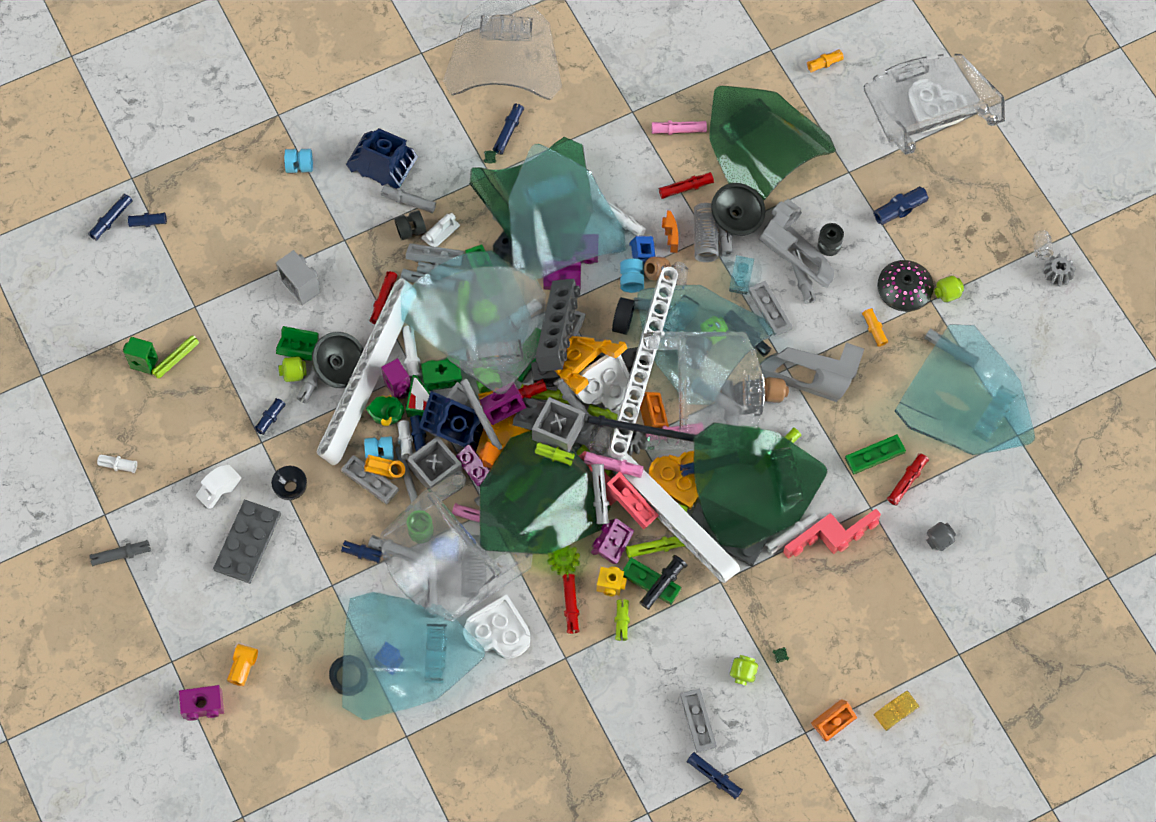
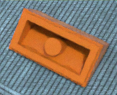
[640,392,669,428]
[811,699,857,742]

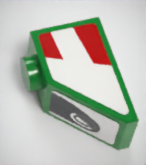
[406,375,430,417]

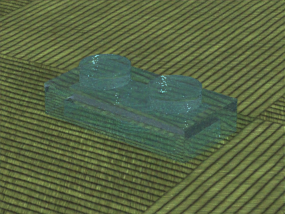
[729,255,754,295]

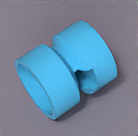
[284,149,313,173]
[620,259,644,293]
[364,436,394,461]

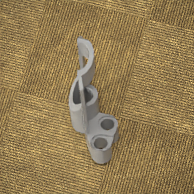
[759,199,834,288]
[756,343,864,402]

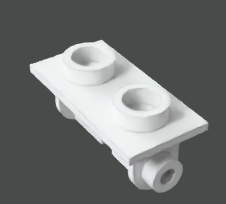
[421,213,460,247]

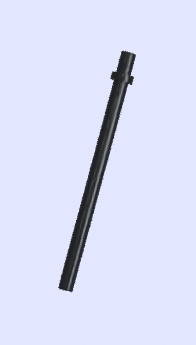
[587,415,712,445]

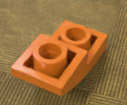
[662,210,679,253]
[480,442,504,476]

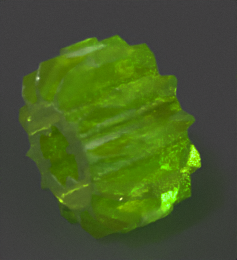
[547,542,580,576]

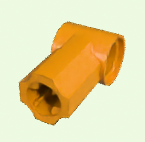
[364,455,405,479]
[227,644,258,686]

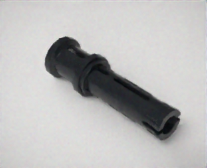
[639,555,688,610]

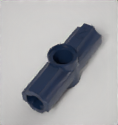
[873,186,929,225]

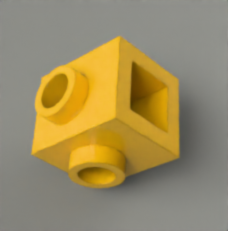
[596,566,627,597]

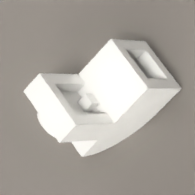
[195,465,241,509]

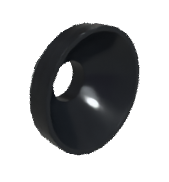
[271,465,307,500]

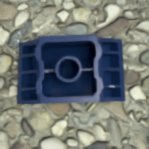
[346,128,418,189]
[419,391,486,451]

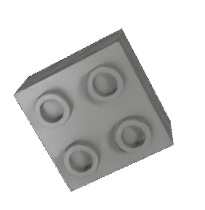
[276,250,320,305]
[532,397,585,452]
[407,436,463,495]

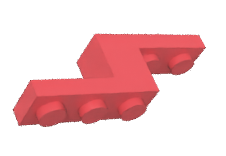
[571,451,659,530]
[783,509,881,559]

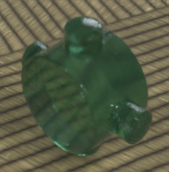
[483,150,497,164]
[772,647,789,663]

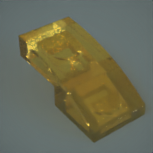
[873,690,920,731]

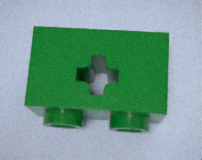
[123,336,159,375]
[421,357,462,391]

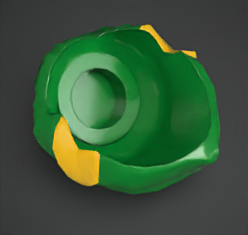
[366,395,405,426]

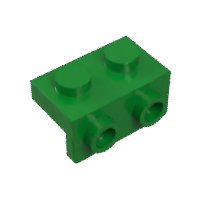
[276,326,319,361]

